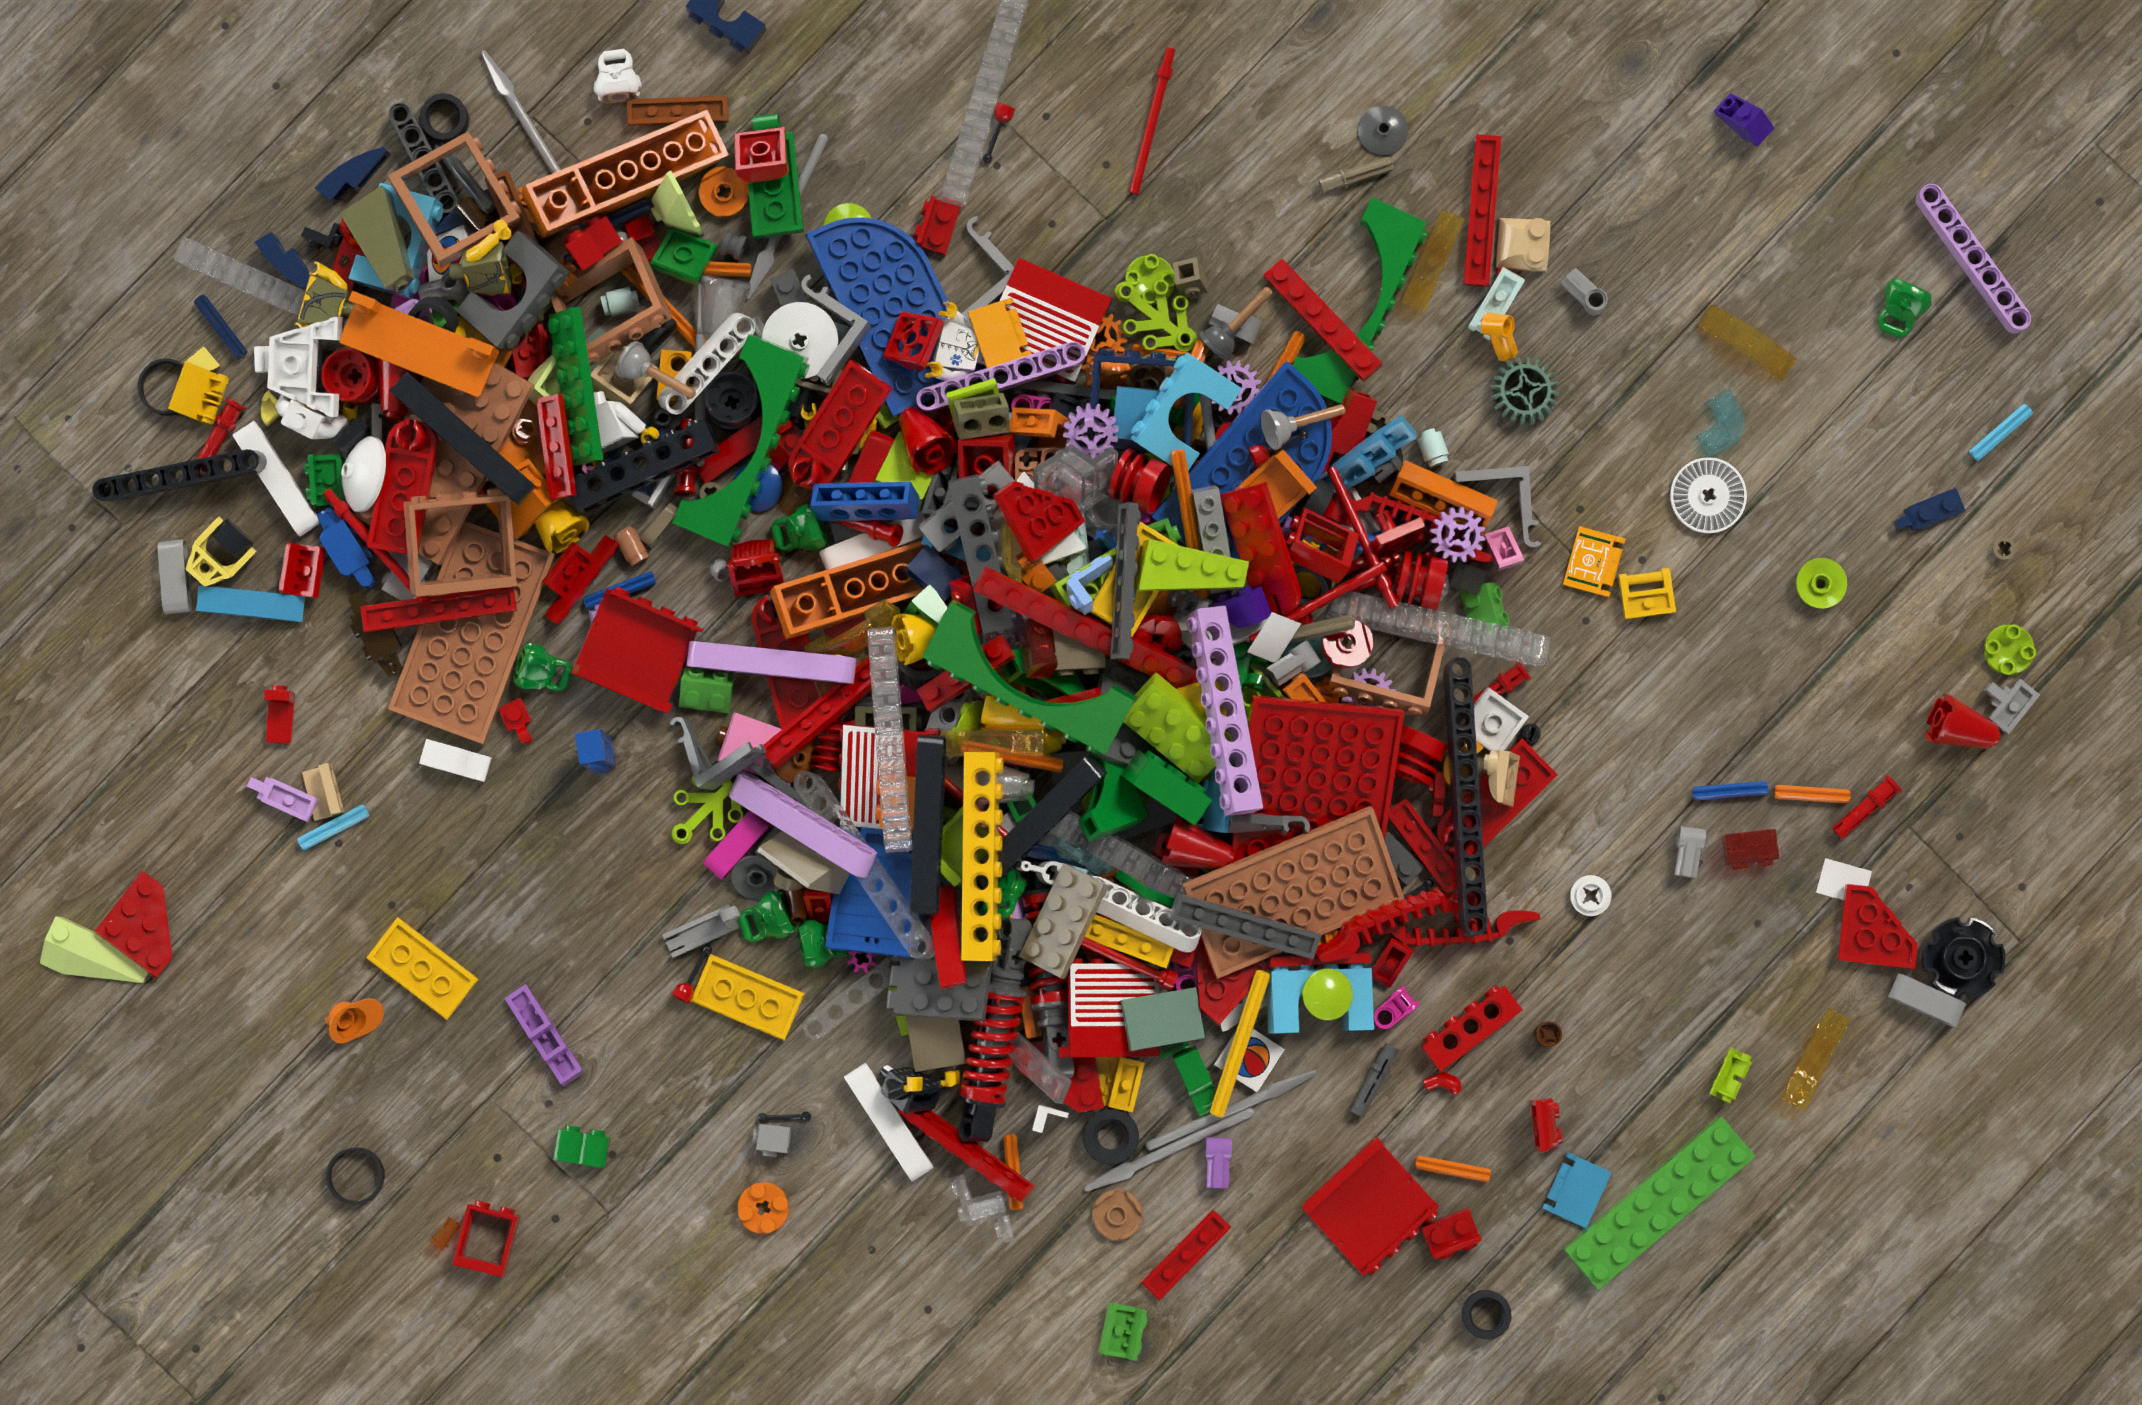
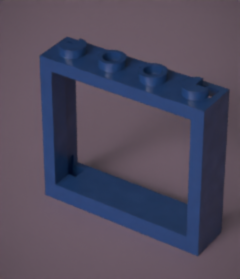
[1089,348,1194,451]

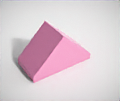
[1485,526,1524,572]

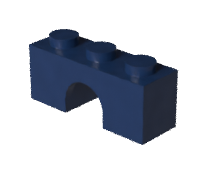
[685,0,766,54]

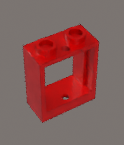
[1285,508,1359,583]
[452,1200,521,1277]

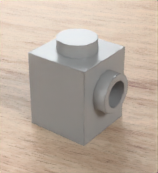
[753,1124,792,1157]

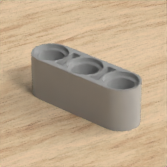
[157,539,192,615]
[1888,973,1966,1028]

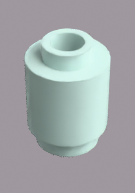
[601,286,640,317]
[1417,428,1449,468]

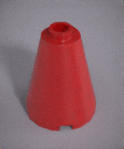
[377,358,423,421]
[898,407,958,475]
[1925,693,2001,749]
[1161,815,1235,870]

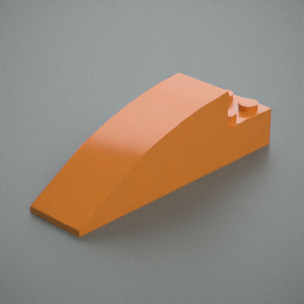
[521,110,729,238]
[770,541,969,639]

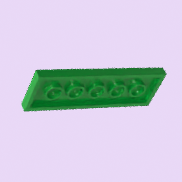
[548,307,603,466]

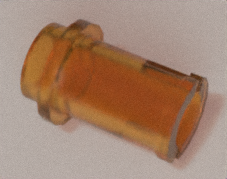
[430,1216,461,1251]

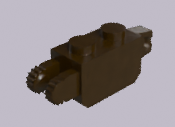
[349,593,403,677]

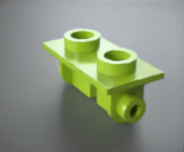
[1709,1047,1752,1104]

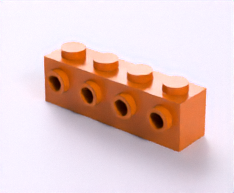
[1390,460,1498,536]

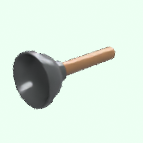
[1199,287,1272,361]

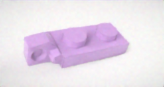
[247,777,319,822]

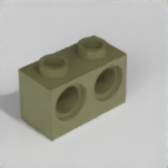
[953,393,1010,440]

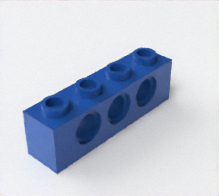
[810,482,920,521]
[575,729,616,774]

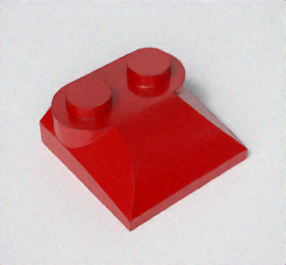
[734,127,789,182]
[1530,1098,1562,1152]

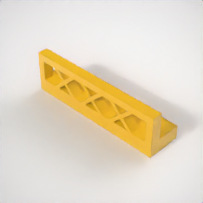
[1085,914,1174,968]

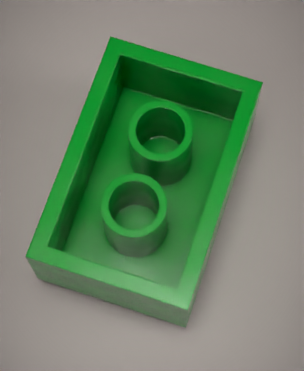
[1121,750,1212,825]

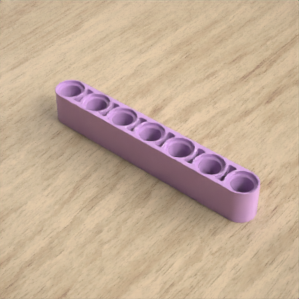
[1915,184,2031,334]
[916,342,1086,413]
[686,641,857,684]
[729,771,877,878]

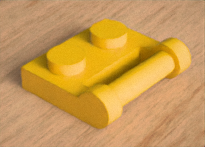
[1618,568,1676,620]

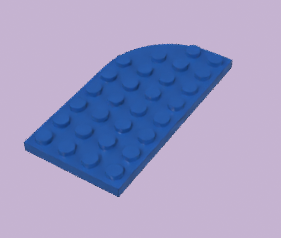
[805,217,981,418]
[1151,361,1332,559]

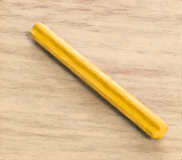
[1210,970,1270,1117]

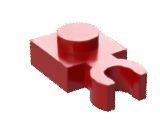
[1428,772,1446,817]

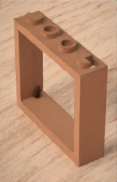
[388,131,522,268]
[550,237,673,366]
[404,489,517,597]
[1327,600,1449,717]

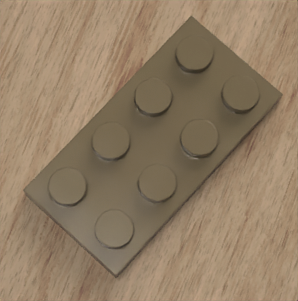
[1020,863,1109,979]

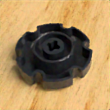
[1921,917,2006,998]

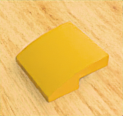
[1095,1057,1145,1113]

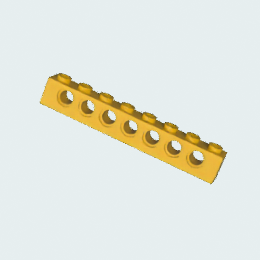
[961,752,1004,961]

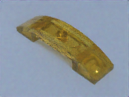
[1401,209,1465,312]
[1697,304,1796,381]
[1001,517,1023,584]
[804,600,900,656]
[941,730,1044,757]
[1782,1008,1852,1111]

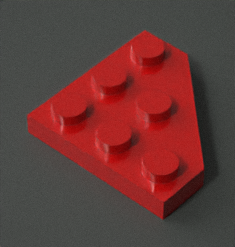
[993,481,1085,562]
[94,870,172,978]
[1837,884,1918,969]
[1195,939,1270,1026]
[1015,1039,1105,1113]

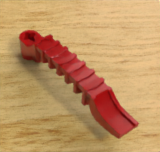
[1323,492,1494,563]
[1315,887,1477,962]
[1367,910,1541,947]

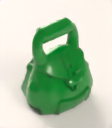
[1878,278,1932,338]
[770,504,828,552]
[513,643,573,692]
[981,869,1027,919]
[737,891,796,942]
[797,920,849,969]

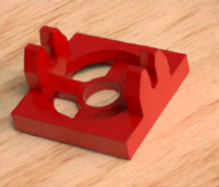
[883,311,944,373]

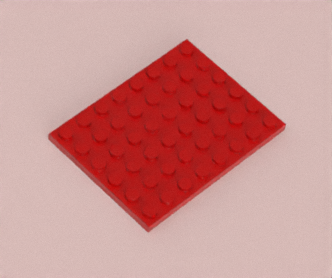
[1230,695,1405,863]

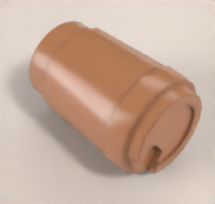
[614,526,649,567]

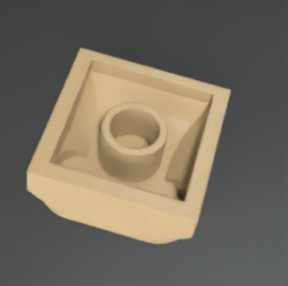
[1495,218,1550,272]
[591,346,659,409]
[1484,750,1520,806]

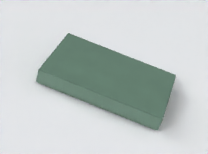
[1120,987,1205,1051]

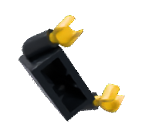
[879,1065,960,1114]

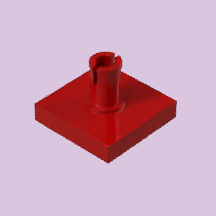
[1371,510,1425,560]

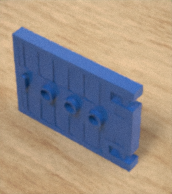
[825,825,922,959]

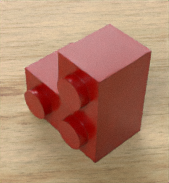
[561,214,623,271]

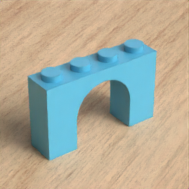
[348,183,443,299]
[1130,352,1242,470]
[1266,963,1374,1034]

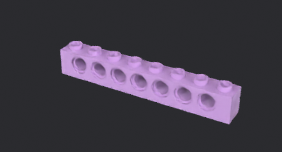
[1187,606,1263,816]

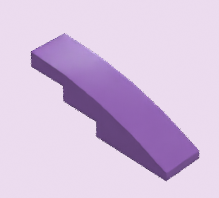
[504,984,585,1087]

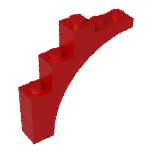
[1320,388,1377,476]

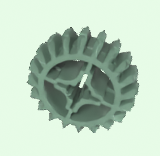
[1490,357,1559,425]

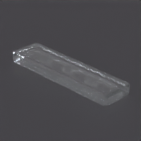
[1008,1029,1072,1104]

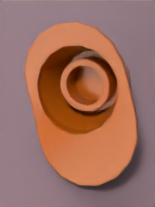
[325,998,384,1044]

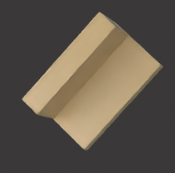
[302,763,345,821]

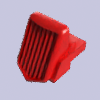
[728,539,785,597]

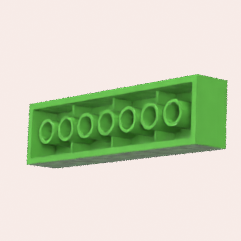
[1562,1116,1756,1290]

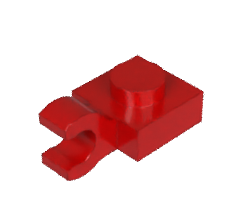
[498,698,533,745]

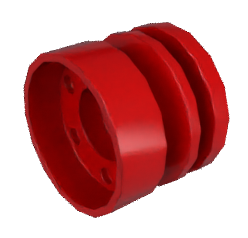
[321,348,380,405]
[1108,448,1171,514]
[1393,551,1448,612]
[1395,725,1448,786]

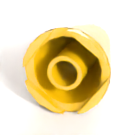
[534,499,590,554]
[891,614,937,665]
[981,691,1045,731]

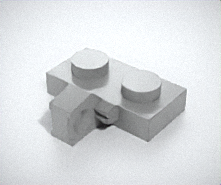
[1983,679,2040,735]

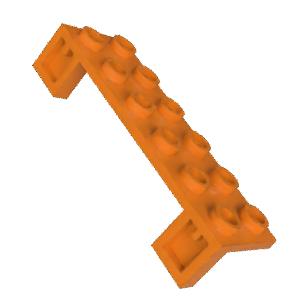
[339,291,499,398]

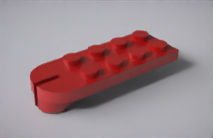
[788,360,893,490]
[366,419,439,555]
[1220,482,1301,616]
[751,595,820,729]
[1437,738,1558,856]

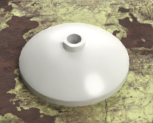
[341,436,386,512]

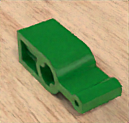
[1172,1045,1216,1118]

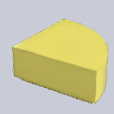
[184,347,221,372]
[261,390,280,426]

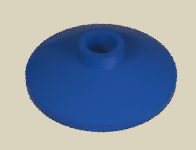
[733,462,783,512]

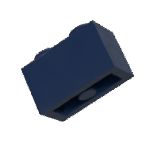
[903,544,963,602]

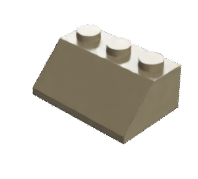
[758,831,850,894]

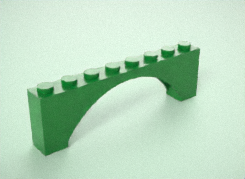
[1292,197,1429,406]
[672,334,810,547]
[922,600,1137,755]
[1002,638,1149,843]

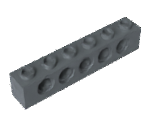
[948,474,1017,634]

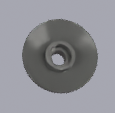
[1358,106,1408,156]
[731,856,780,900]

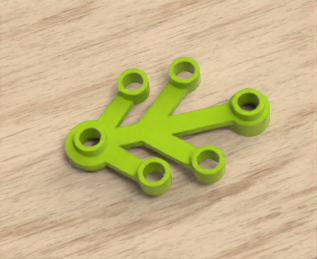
[1114,280,1197,352]
[672,770,746,845]

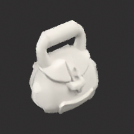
[593,49,642,103]

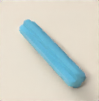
[1969,404,2033,461]
[297,805,369,850]

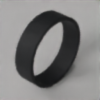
[138,358,184,416]
[326,1147,385,1204]

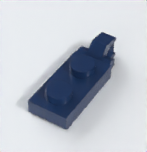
[1893,488,1966,531]

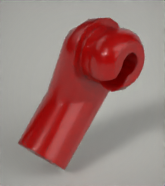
[1423,1072,1462,1095]

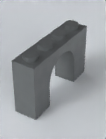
[457,230,570,352]

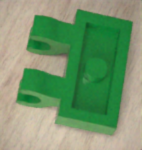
[1233,641,1271,693]

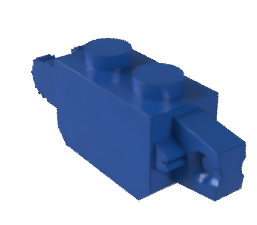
[317,507,377,589]

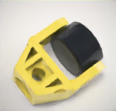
[186,517,257,587]

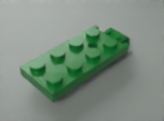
[748,113,804,239]

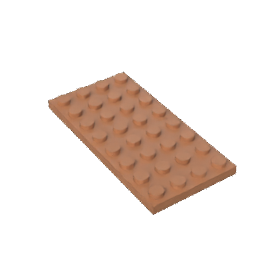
[354,363,535,565]
[388,521,556,745]
[1182,806,1404,979]

